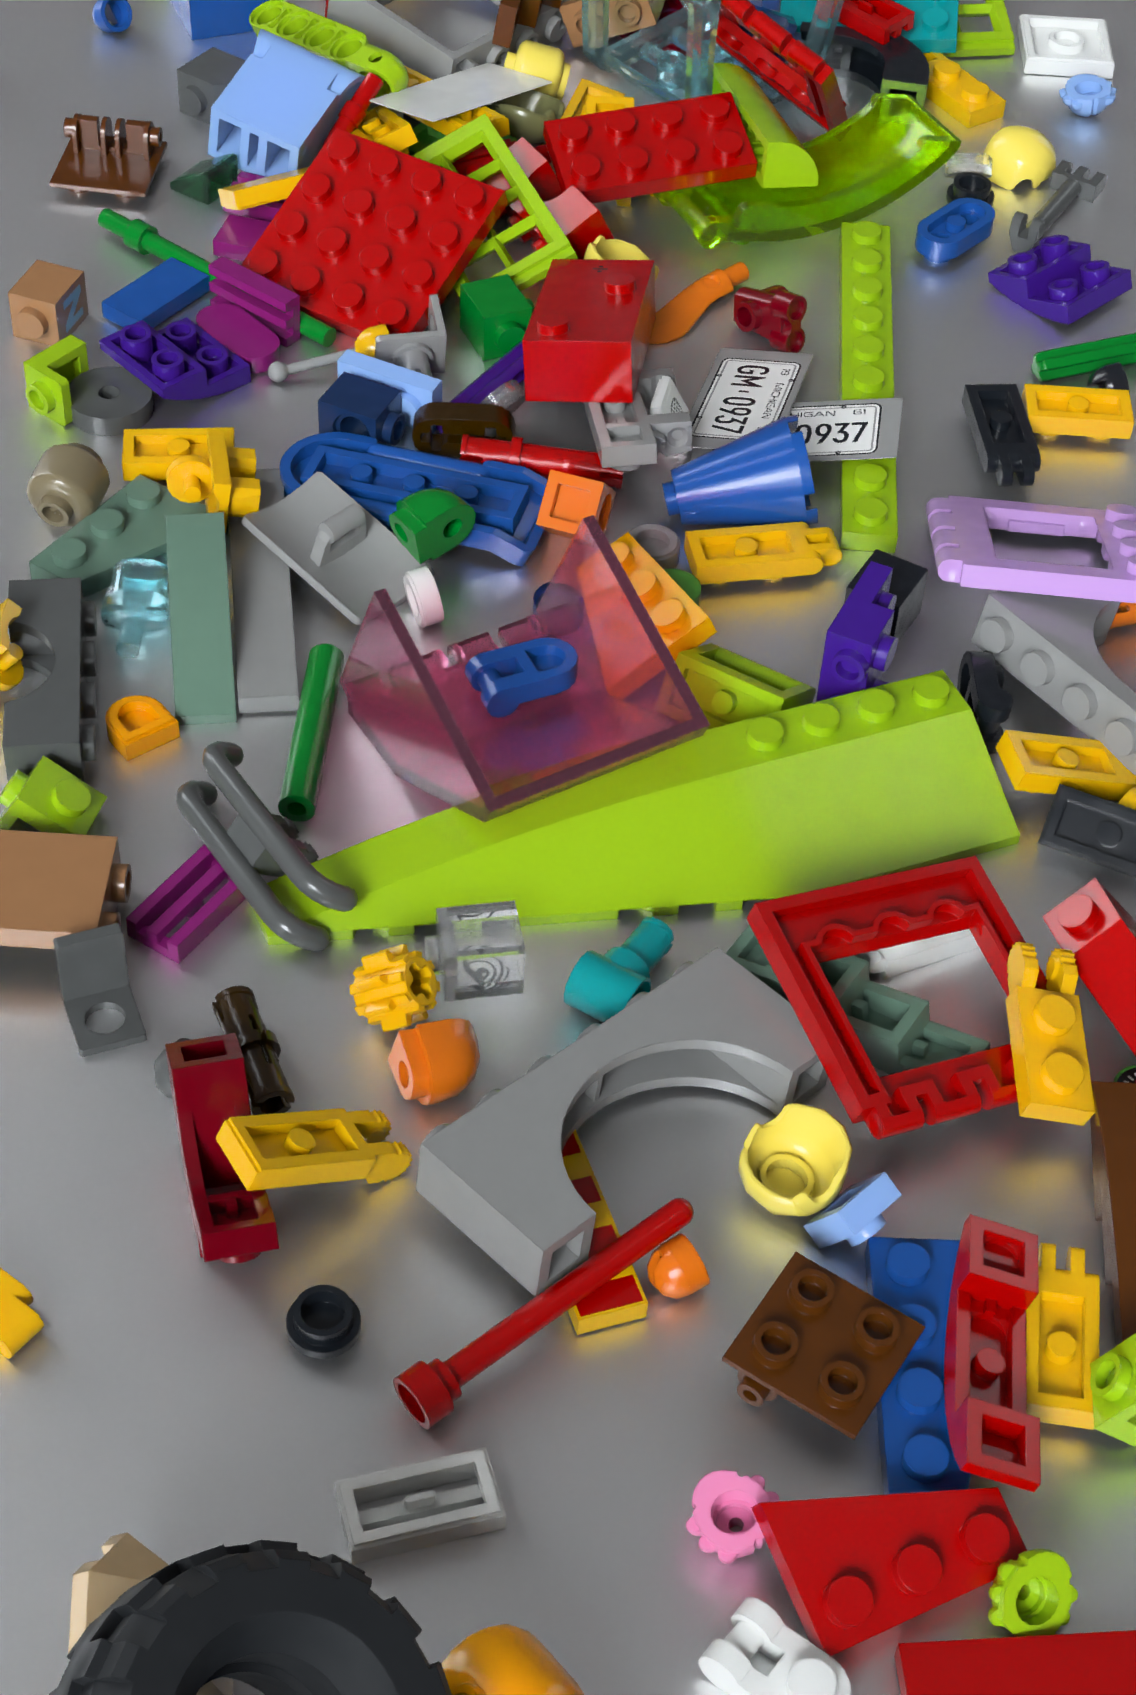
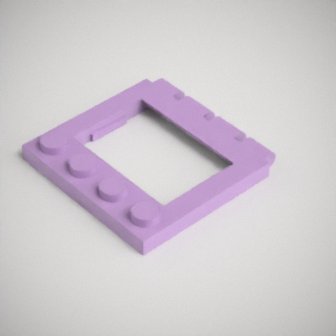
[926,495,1136,603]

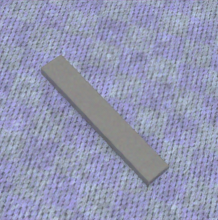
[229,468,299,713]

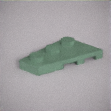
[29,474,229,598]

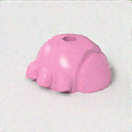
[686,1470,779,1564]

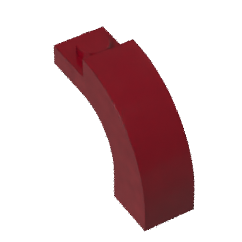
[165,1033,279,1264]

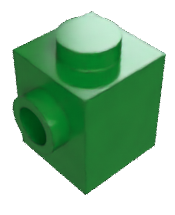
[460,274,535,361]

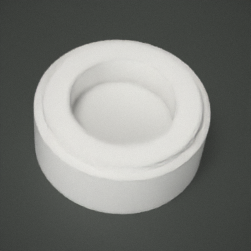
[403,566,444,627]

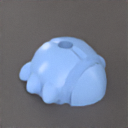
[1059,74,1117,117]

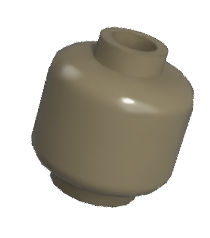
[26,443,110,527]

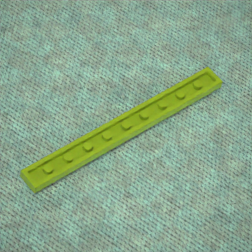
[839,221,898,553]

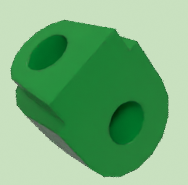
[389,488,476,564]

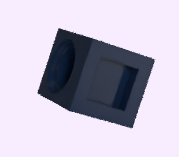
[318,372,406,446]

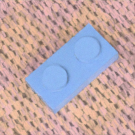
[337,349,442,434]

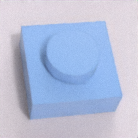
[803,1172,902,1249]

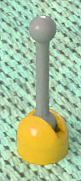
[268,324,389,382]

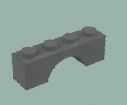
[2,577,97,782]

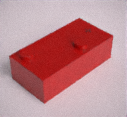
[522,259,656,403]

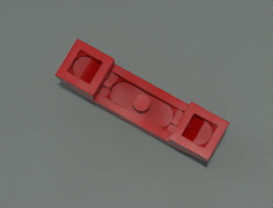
[944,1214,1041,1492]

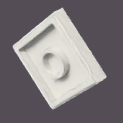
[1017,14,1115,79]

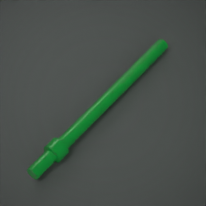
[98,208,337,347]

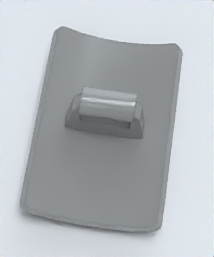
[241,471,435,625]

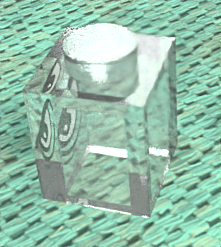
[424,900,525,1001]

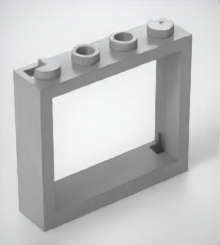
[326,0,569,80]

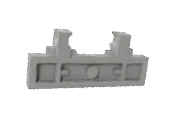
[583,367,692,471]

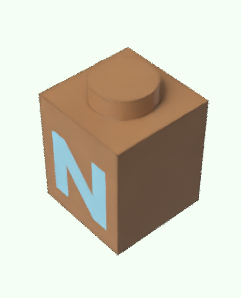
[8,259,89,346]

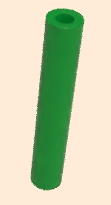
[278,644,344,822]

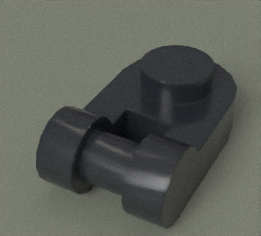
[957,651,1013,755]

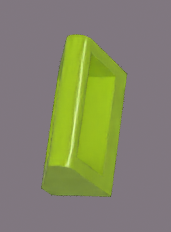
[660,643,816,729]

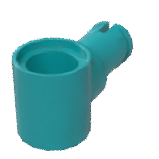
[564,917,674,1022]

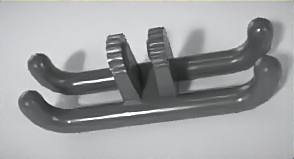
[176,741,358,952]

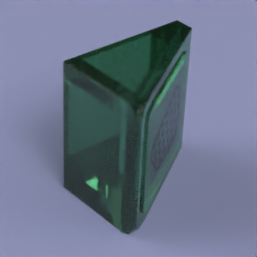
[170,153,238,205]

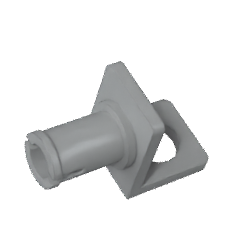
[375,294,447,377]

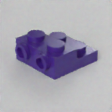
[816,561,898,702]

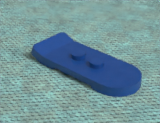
[280,432,548,567]

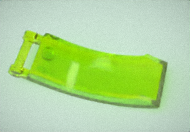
[653,93,962,249]

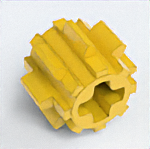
[349,944,440,1032]

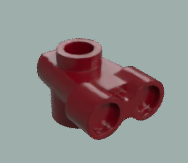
[733,285,807,353]

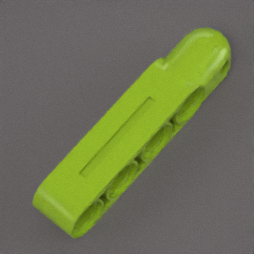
[249,0,409,98]

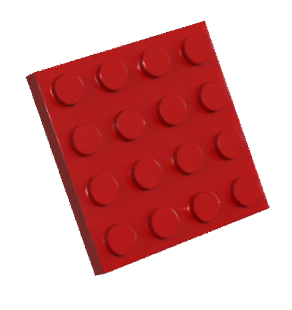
[241,128,508,339]

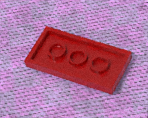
[543,92,758,204]

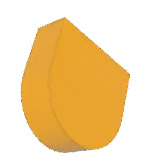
[105,695,180,761]

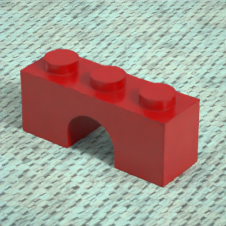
[483,137,614,259]

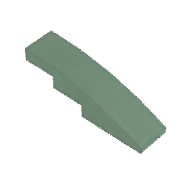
[165,512,237,725]
[726,925,990,1074]

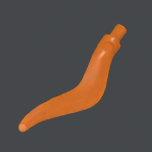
[649,262,749,345]

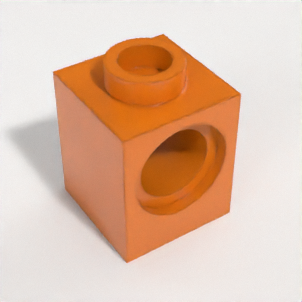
[536,469,616,546]

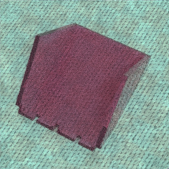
[339,515,710,822]

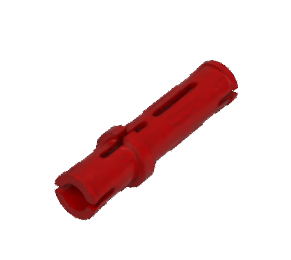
[460,434,624,490]

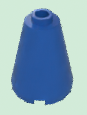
[662,415,818,525]

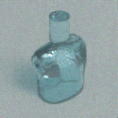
[101,558,169,659]

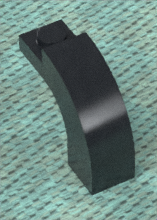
[799,21,930,126]

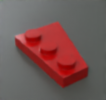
[751,1487,1027,1656]

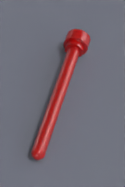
[393,1198,694,1430]

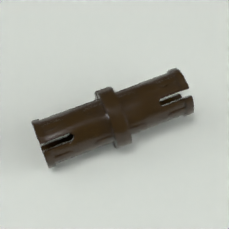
[211,986,295,1115]

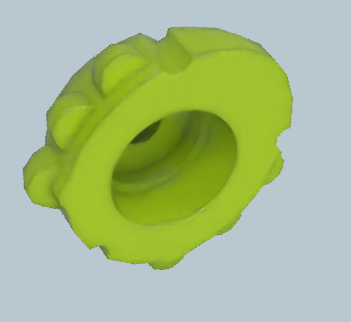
[987,1549,1078,1637]

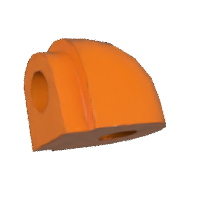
[388,1018,480,1106]

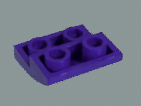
[988,235,1132,325]
[99,317,251,400]

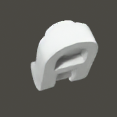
[698,1597,851,1695]

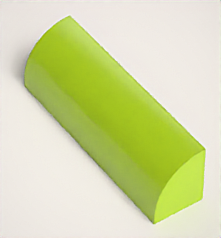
[709,63,818,189]

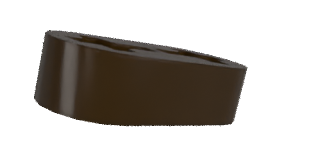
[412,402,516,459]

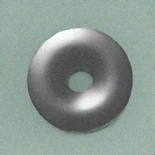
[69,367,154,436]

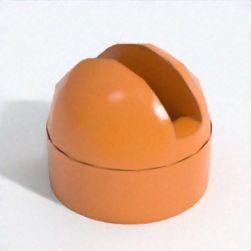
[647,1233,710,1299]

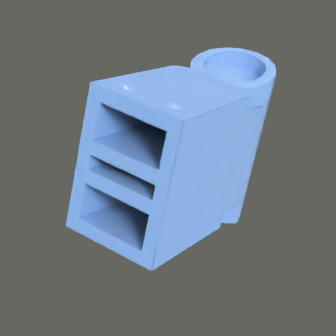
[208,28,365,177]

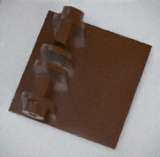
[49,113,167,198]
[722,1252,925,1440]

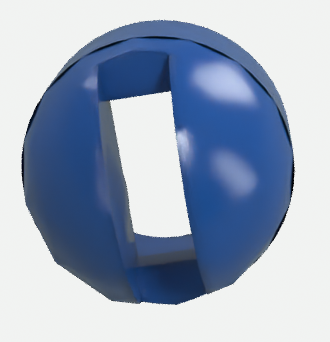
[92,0,132,33]

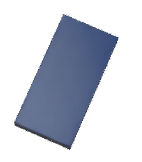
[101,257,210,328]

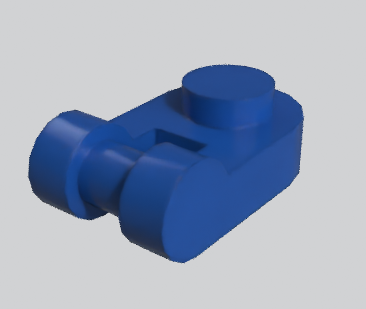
[464,637,578,718]

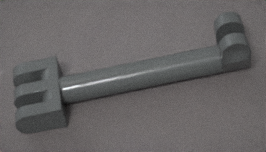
[1009,160,1107,253]

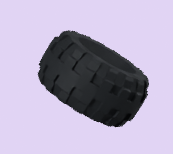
[49,1540,452,1695]

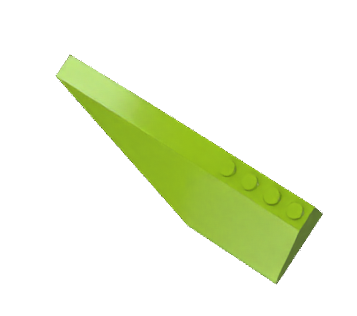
[253,670,1020,945]

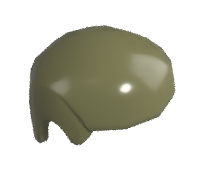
[490,90,565,145]

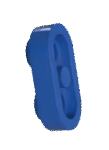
[915,198,995,263]

